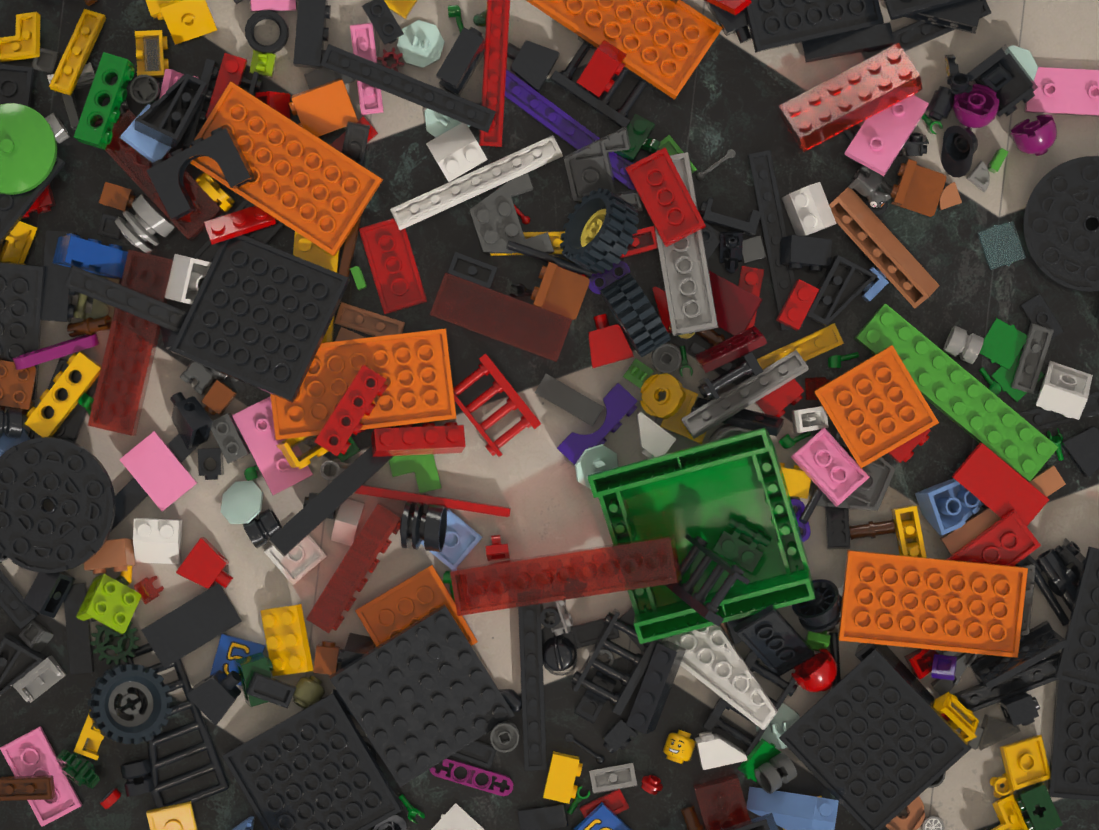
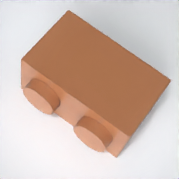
[84,538,135,575]

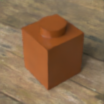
[99,182,136,211]
[201,380,237,416]
[313,641,340,675]

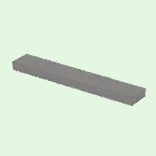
[681,350,809,439]

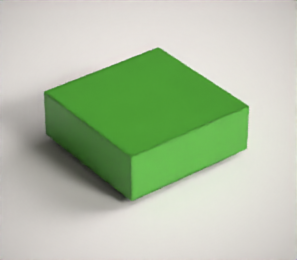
[987,148,1008,173]
[350,266,367,291]

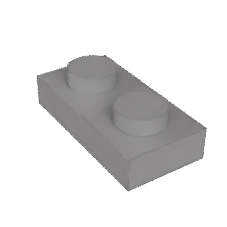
[589,763,637,794]

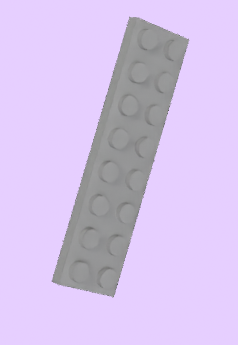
[654,152,718,336]

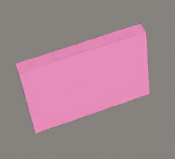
[791,428,869,507]
[119,431,197,512]

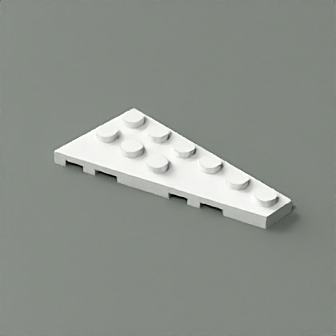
[662,625,778,730]

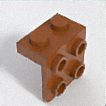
[890,159,947,217]
[531,262,590,320]
[0,360,36,415]

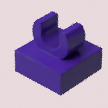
[931,654,957,680]

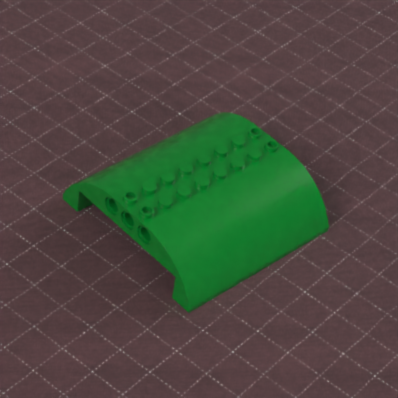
[587,428,815,644]

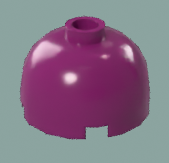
[953,84,999,128]
[1011,114,1057,156]

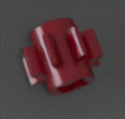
[377,47,405,72]

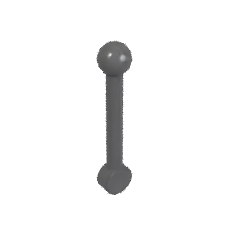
[696,149,736,180]

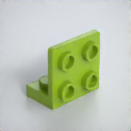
[76,574,142,634]

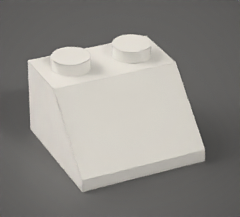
[426,123,488,183]
[781,182,837,236]
[165,254,212,304]
[1036,361,1093,420]
[636,411,676,459]
[133,518,183,564]
[695,731,747,770]

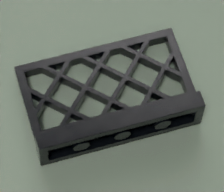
[970,621,1068,689]

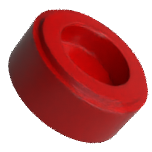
[100,788,121,809]

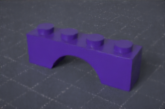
[557,383,638,465]

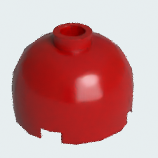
[791,648,837,692]

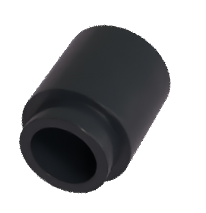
[927,86,955,121]

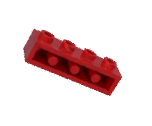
[314,365,388,457]
[371,422,466,457]

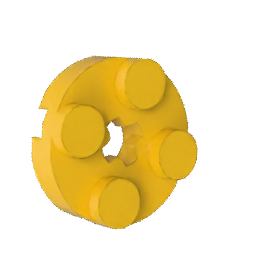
[195,172,235,212]
[640,373,686,419]

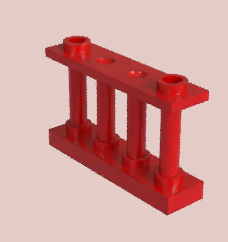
[453,353,541,457]

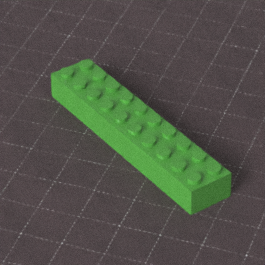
[854,303,1058,482]

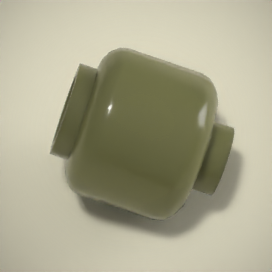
[293,675,325,709]

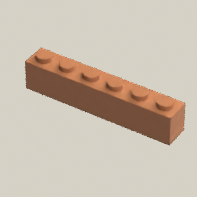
[829,187,940,308]

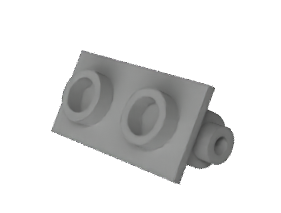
[540,587,573,636]

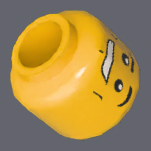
[663,730,696,764]

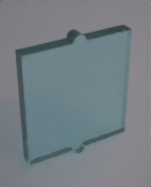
[978,221,1026,270]

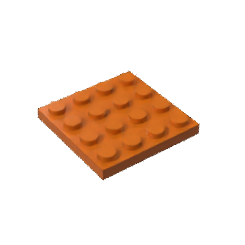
[814,345,939,469]
[355,564,478,647]

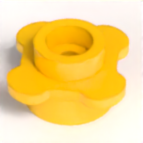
[989,773,1015,798]

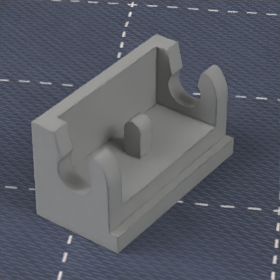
[12,655,67,703]

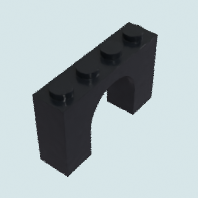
[436,27,485,96]
[146,127,255,220]

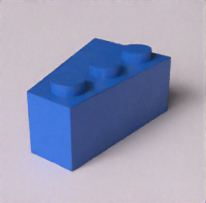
[53,233,129,279]

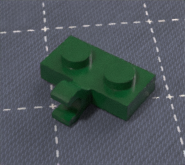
[614,114,661,162]

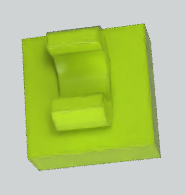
[250,50,276,77]

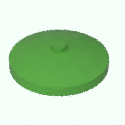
[0,103,57,195]

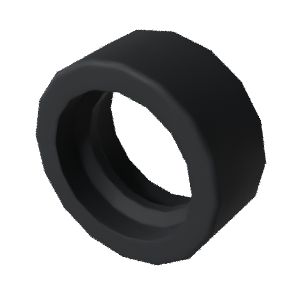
[245,10,289,54]

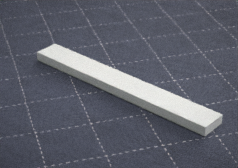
[390,135,563,230]

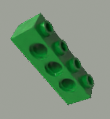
[74,52,135,150]

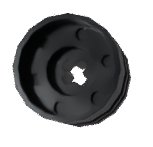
[400,502,447,552]

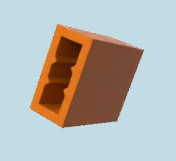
[289,77,358,137]

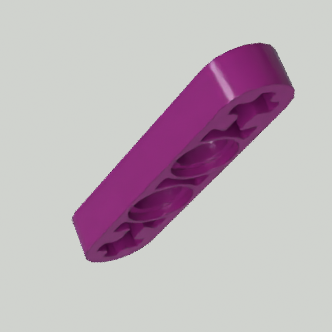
[13,333,99,370]
[429,758,514,796]

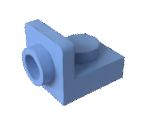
[861,267,889,302]

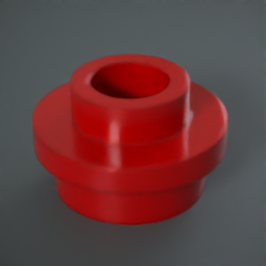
[641,775,663,795]

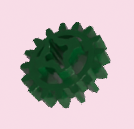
[90,621,141,665]
[56,749,100,789]

